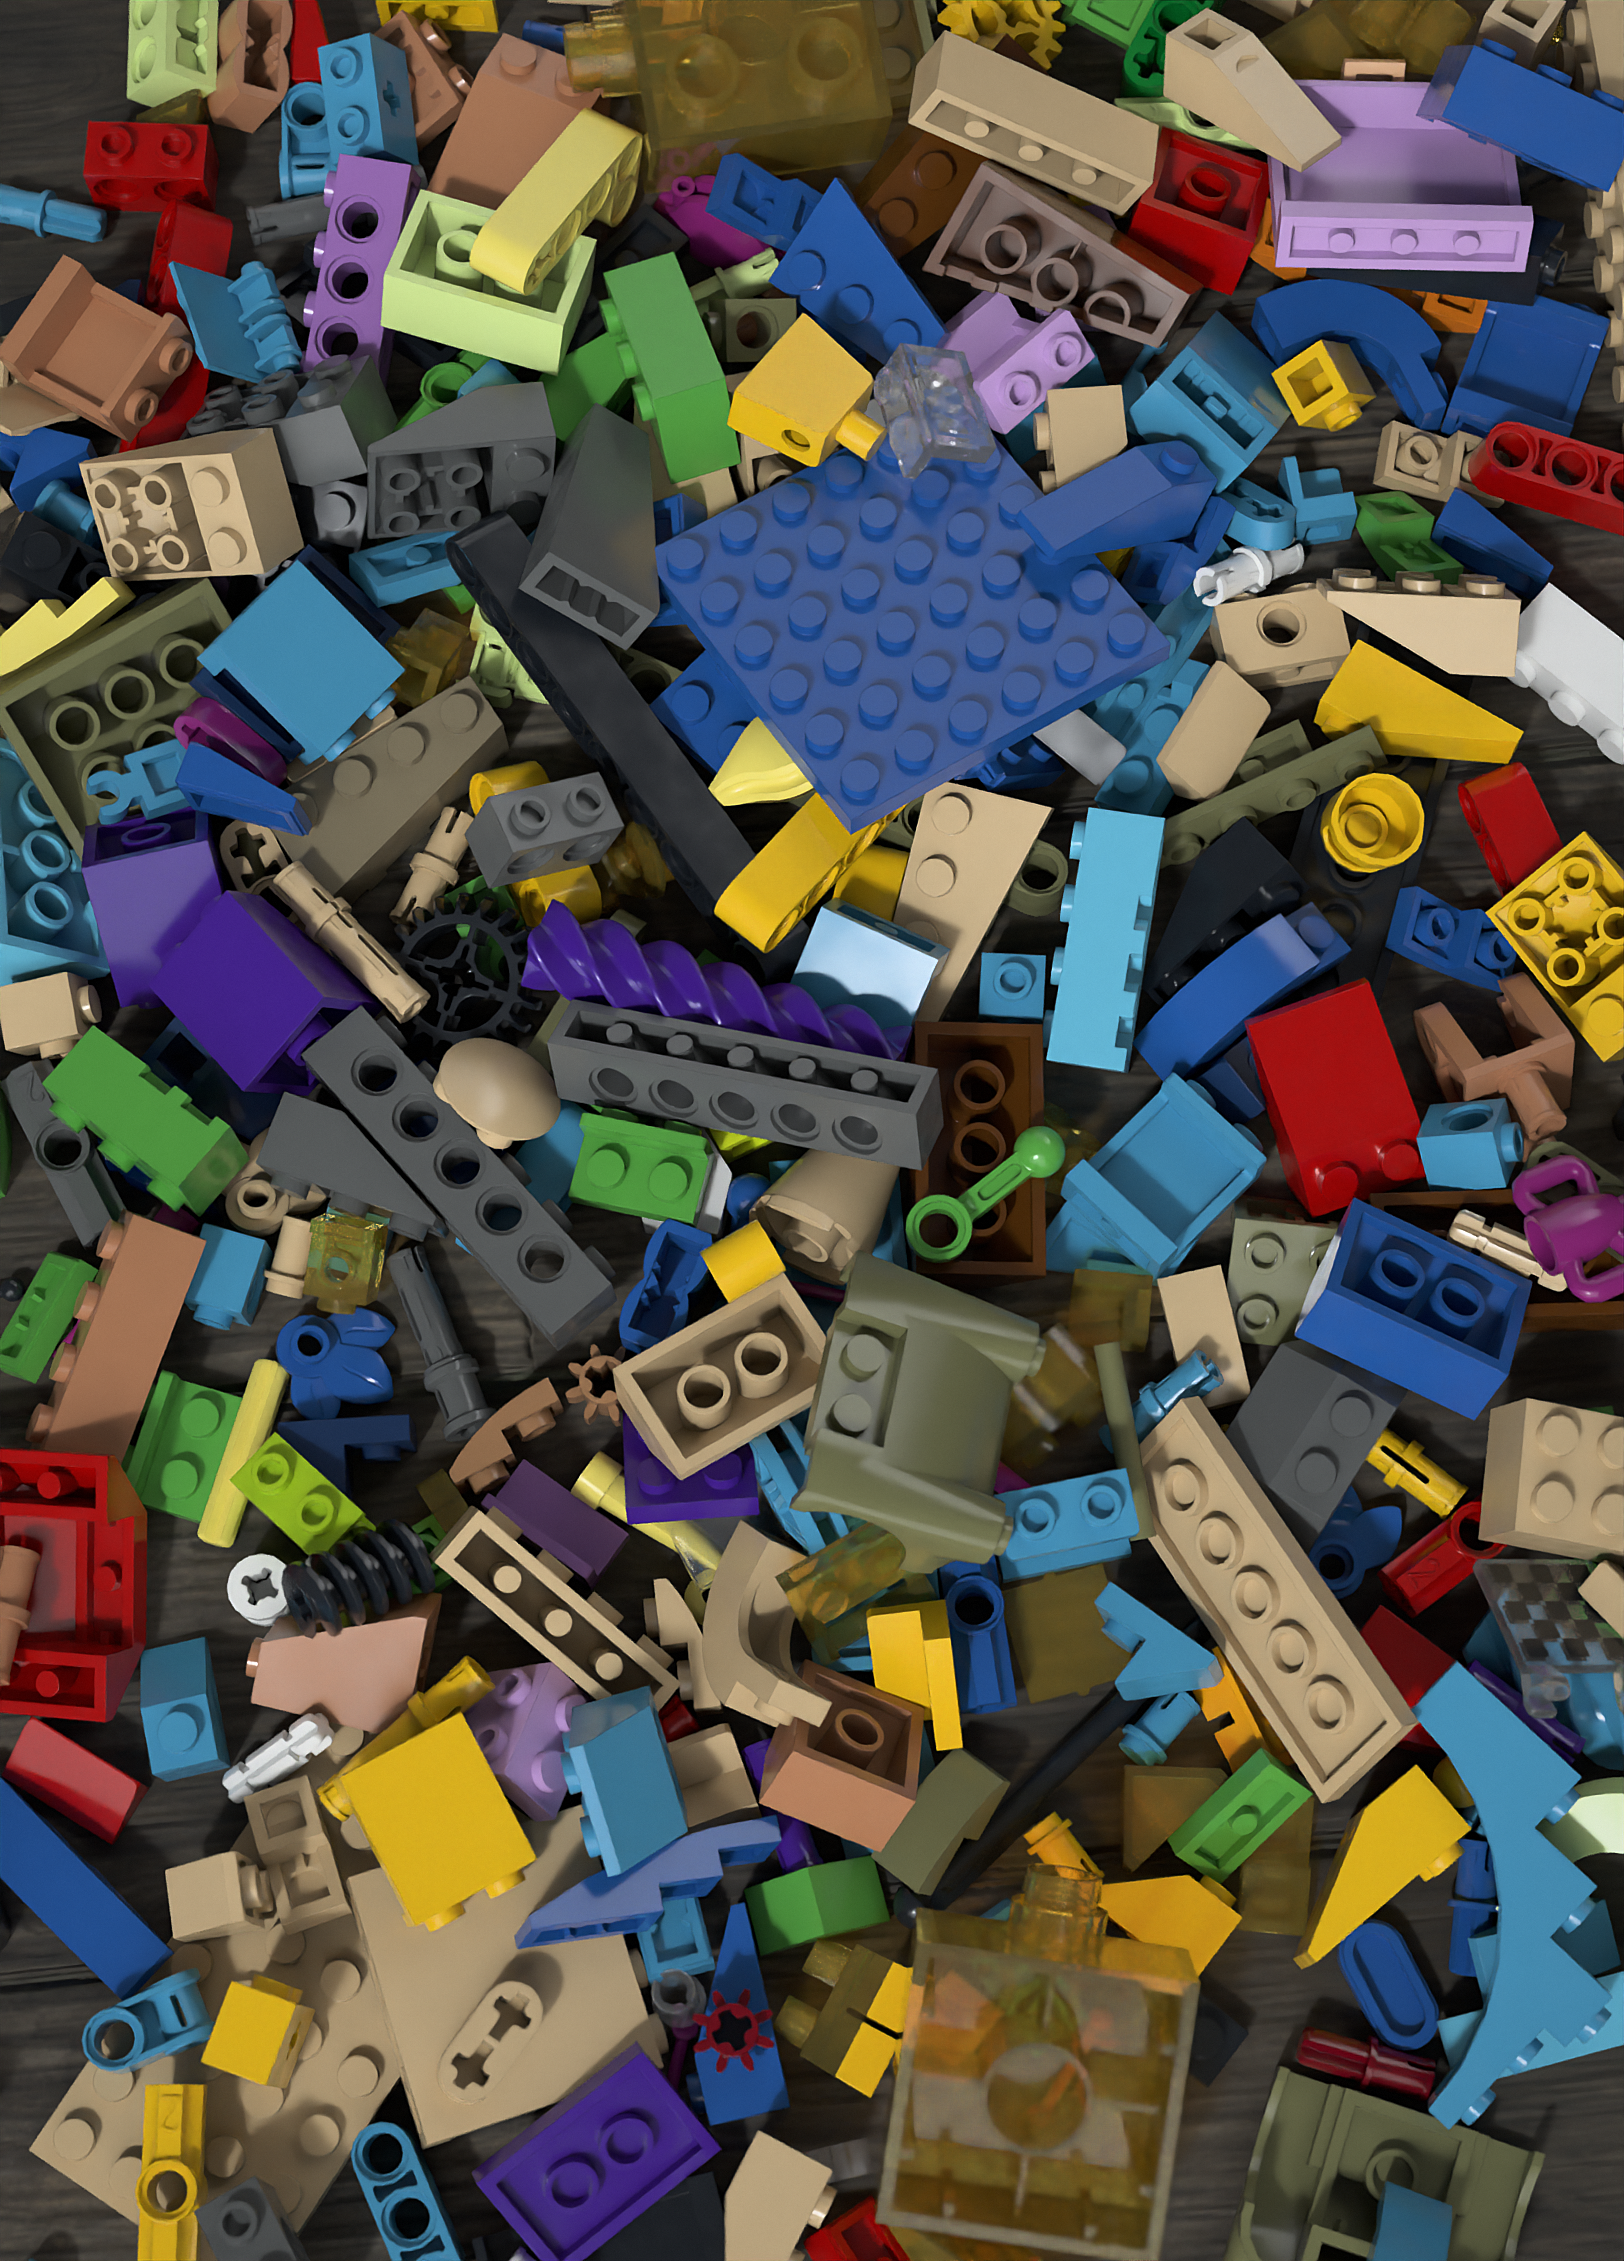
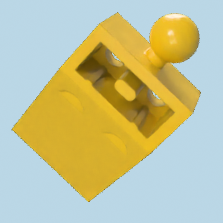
[1293,1756,1475,1969]

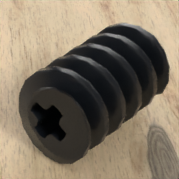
[281,1519,436,1639]

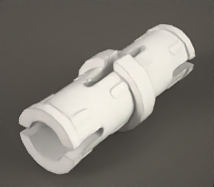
[1193,536,1304,607]

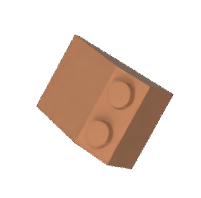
[426,33,613,211]

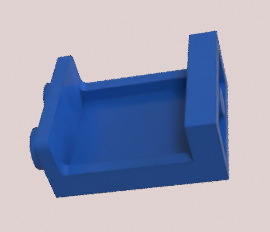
[1440,296,1611,472]

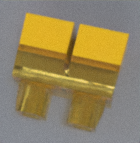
[772,1938,930,2099]

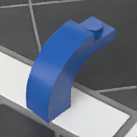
[1251,279,1449,434]
[1132,902,1352,1082]

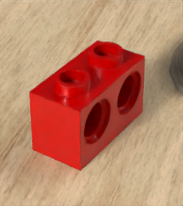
[83,121,220,213]

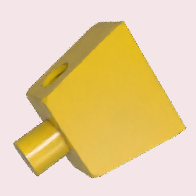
[727,313,888,467]

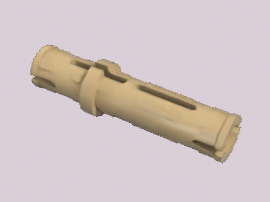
[270,861,430,1024]

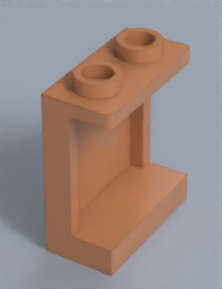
[0,254,195,443]

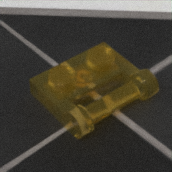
[775,1522,938,1667]

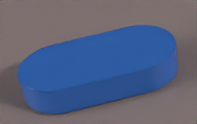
[1337,1919,1439,2051]

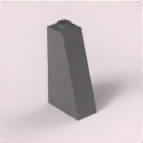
[518,403,660,650]

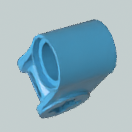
[279,82,337,201]
[82,1968,216,2074]

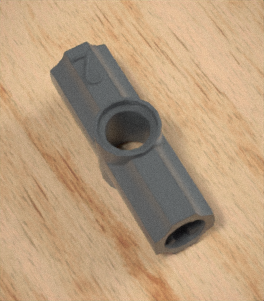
[0,1058,128,1251]

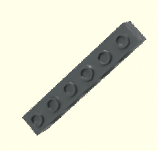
[547,999,944,1171]
[301,1005,617,1351]

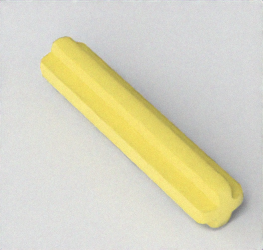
[197,1359,290,1548]

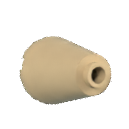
[749,1148,901,1286]

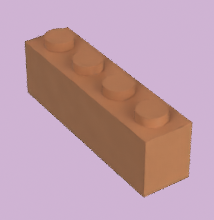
[26,1209,207,1465]

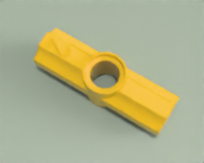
[135,2084,208,2261]

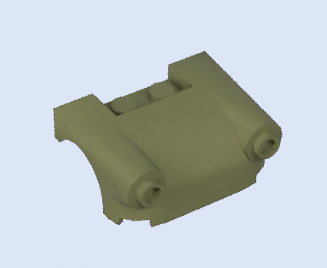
[789,1250,1046,1574]
[1222,2066,1545,2261]

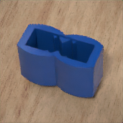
[619,1219,713,1357]

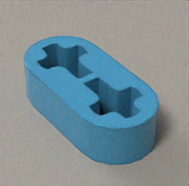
[1217,477,1296,551]

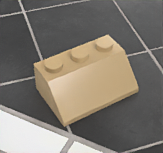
[612,1273,826,1481]

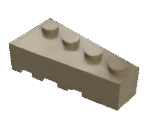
[270,675,510,906]

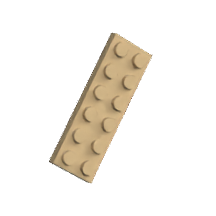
[1139,1396,1419,1804]

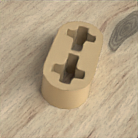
[437,1981,543,2104]

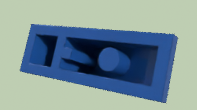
[1015,439,1218,561]
[686,1903,791,2126]

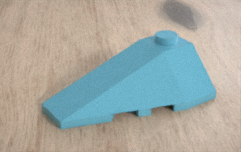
[0,738,110,987]

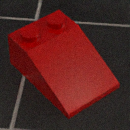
[1244,977,1426,1218]

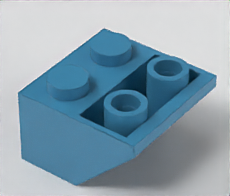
[560,1685,688,1877]

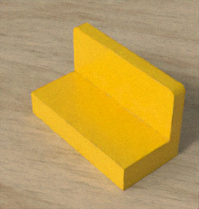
[866,1600,963,1751]

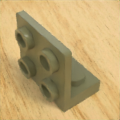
[1226,1195,1348,1346]

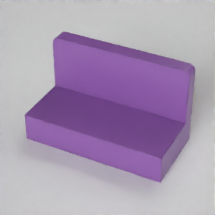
[481,1459,630,1591]

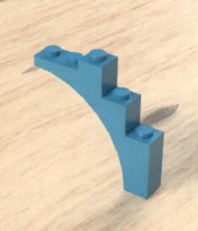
[1410,1661,1613,2130]

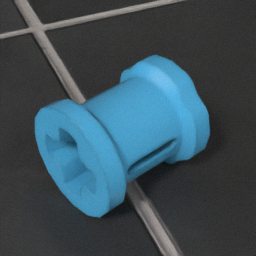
[32,479,102,550]

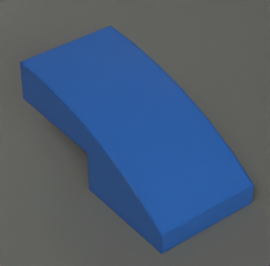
[705,153,823,252]
[1120,496,1236,606]

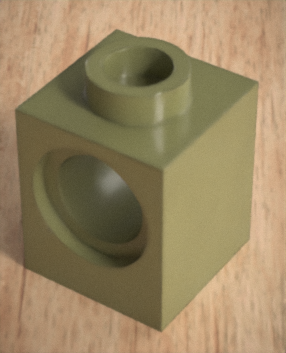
[702,298,796,362]

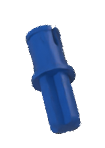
[1447,1839,1498,1977]

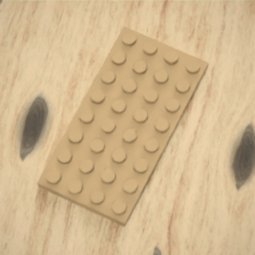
[29,1722,532,2261]

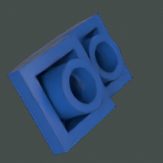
[1385,886,1517,992]

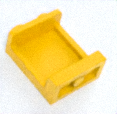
[332,1712,537,1932]

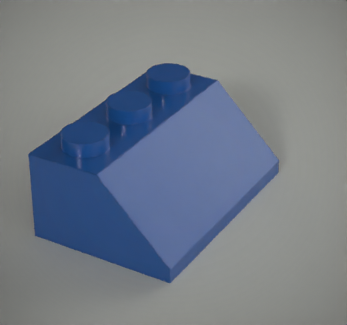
[1294,1198,1533,1420]

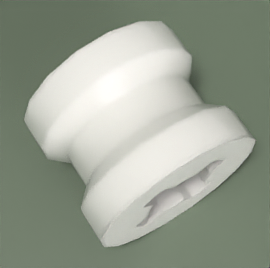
[227,1554,292,1627]

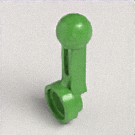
[906,1126,1066,1263]

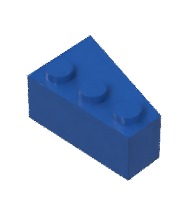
[1416,38,1624,192]

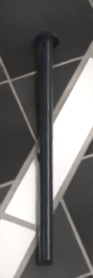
[893,1614,1212,1931]

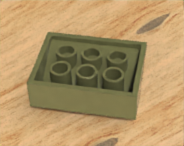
[0,577,232,862]

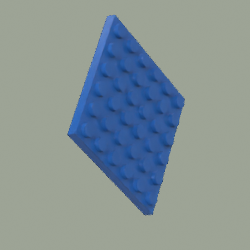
[654,390,1171,835]

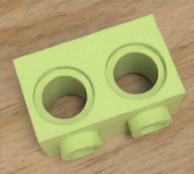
[127,0,218,117]

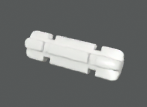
[223,1713,335,1804]

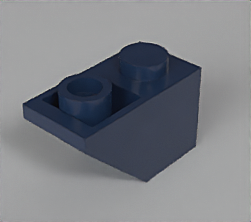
[140,1017,298,1141]

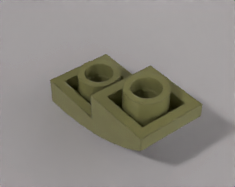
[870,1748,1011,1895]

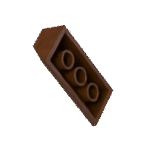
[906,1021,1046,1291]

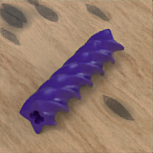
[521,899,914,1062]

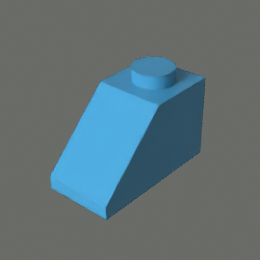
[140,1637,231,1782]

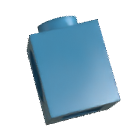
[978,952,1046,1024]
[1416,1098,1524,1192]
[184,1223,274,1330]

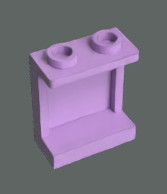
[919,291,1095,435]

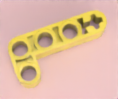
[469,107,643,296]

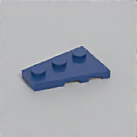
[768,177,952,385]

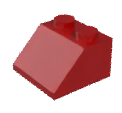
[1125,126,1270,296]

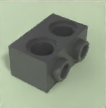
[464,772,624,889]

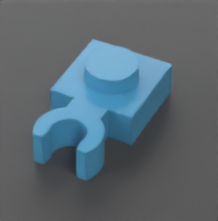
[86,739,191,825]

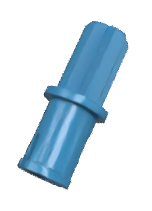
[0,183,108,243]

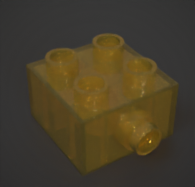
[562,0,893,194]
[875,1864,1200,2261]

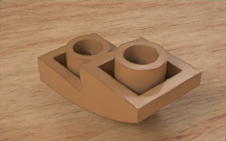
[449,1377,564,1495]

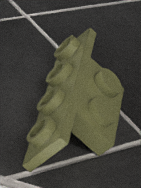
[1160,719,1388,869]

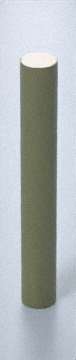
[1094,1341,1156,1541]

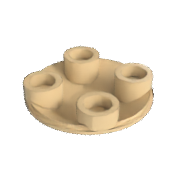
[433,1038,561,1149]

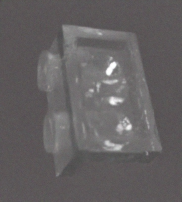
[874,343,997,479]

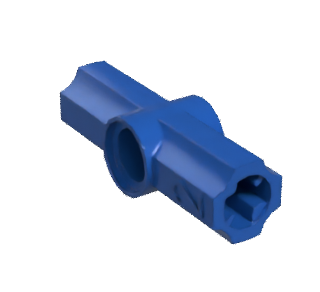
[939,1554,1018,1715]

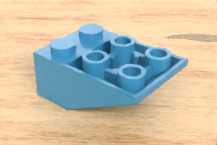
[1125,310,1291,497]

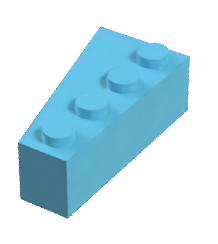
[1043,807,1167,1073]

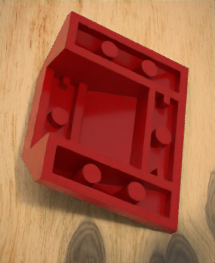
[0,1447,147,1722]

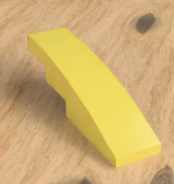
[0,577,136,683]

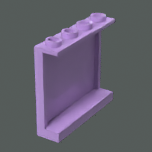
[1267,80,1534,272]

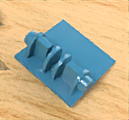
[168,261,303,384]

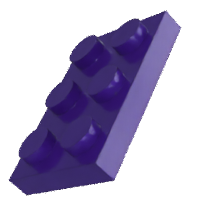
[472,2041,721,2261]

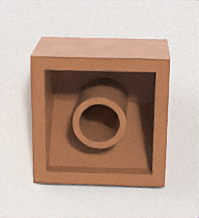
[759,1659,925,1852]

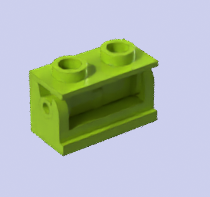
[230,1432,377,1556]

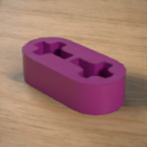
[174,697,288,787]

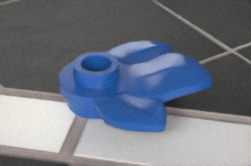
[276,1307,395,1420]
[1307,1486,1402,1600]

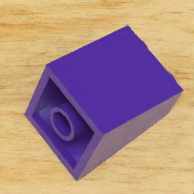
[81,806,230,1009]
[148,890,385,1096]

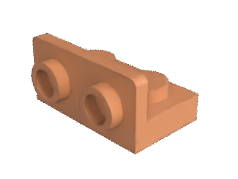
[373,10,474,152]

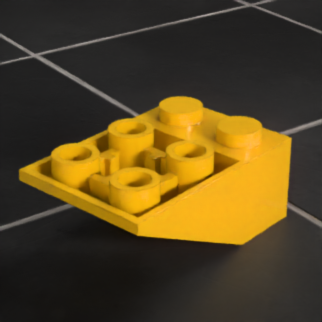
[1485,831,1624,1062]

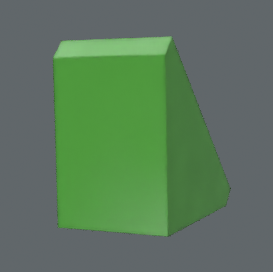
[744,1855,890,1956]

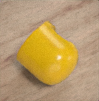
[1320,773,1425,873]

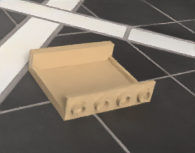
[345,1804,669,2150]

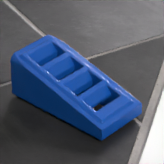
[1431,487,1554,600]
[175,741,313,837]

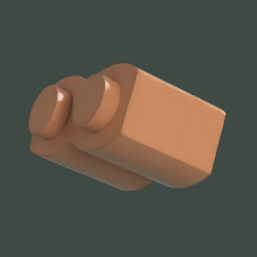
[207,0,292,133]

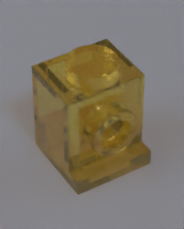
[384,608,470,708]
[302,1212,389,1314]

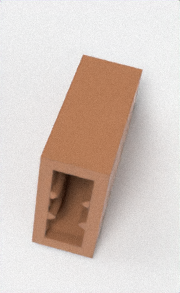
[246,1592,442,1734]

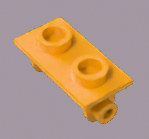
[1192,1646,1295,1774]

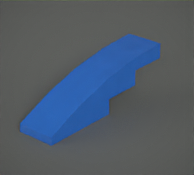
[0,1774,175,2001]
[514,1815,782,1949]

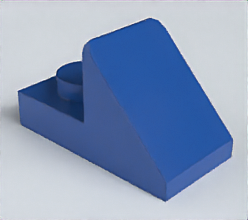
[0,427,98,513]

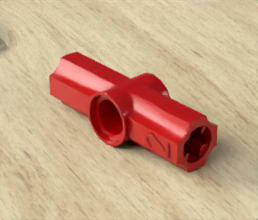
[1377,1492,1509,1619]

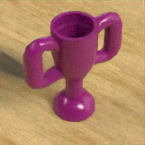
[1512,1155,1624,1303]

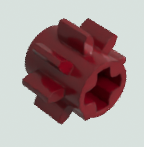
[692,1988,775,2074]

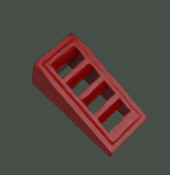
[290,0,330,87]

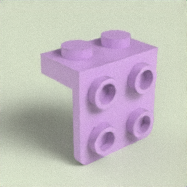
[463,1662,593,1822]

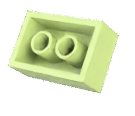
[381,189,597,376]

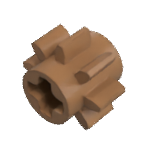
[565,1344,627,1427]

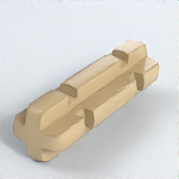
[1447,1209,1567,1292]

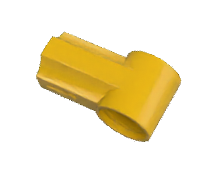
[699,1219,787,1304]

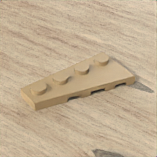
[893,782,1055,1022]

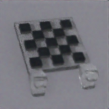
[1472,1559,1624,1718]

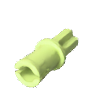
[689,247,779,320]

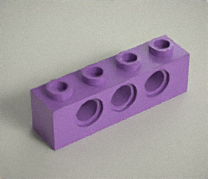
[295,154,421,390]

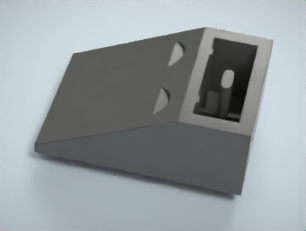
[179,354,398,487]
[367,382,556,539]

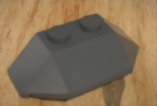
[1225,1340,1410,1556]

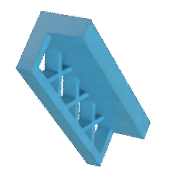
[1079,538,1233,746]

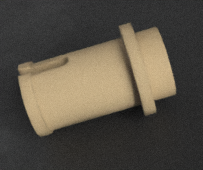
[262,1214,324,1299]

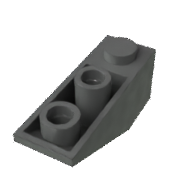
[256,1092,450,1241]

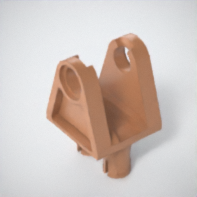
[1413,972,1575,1165]

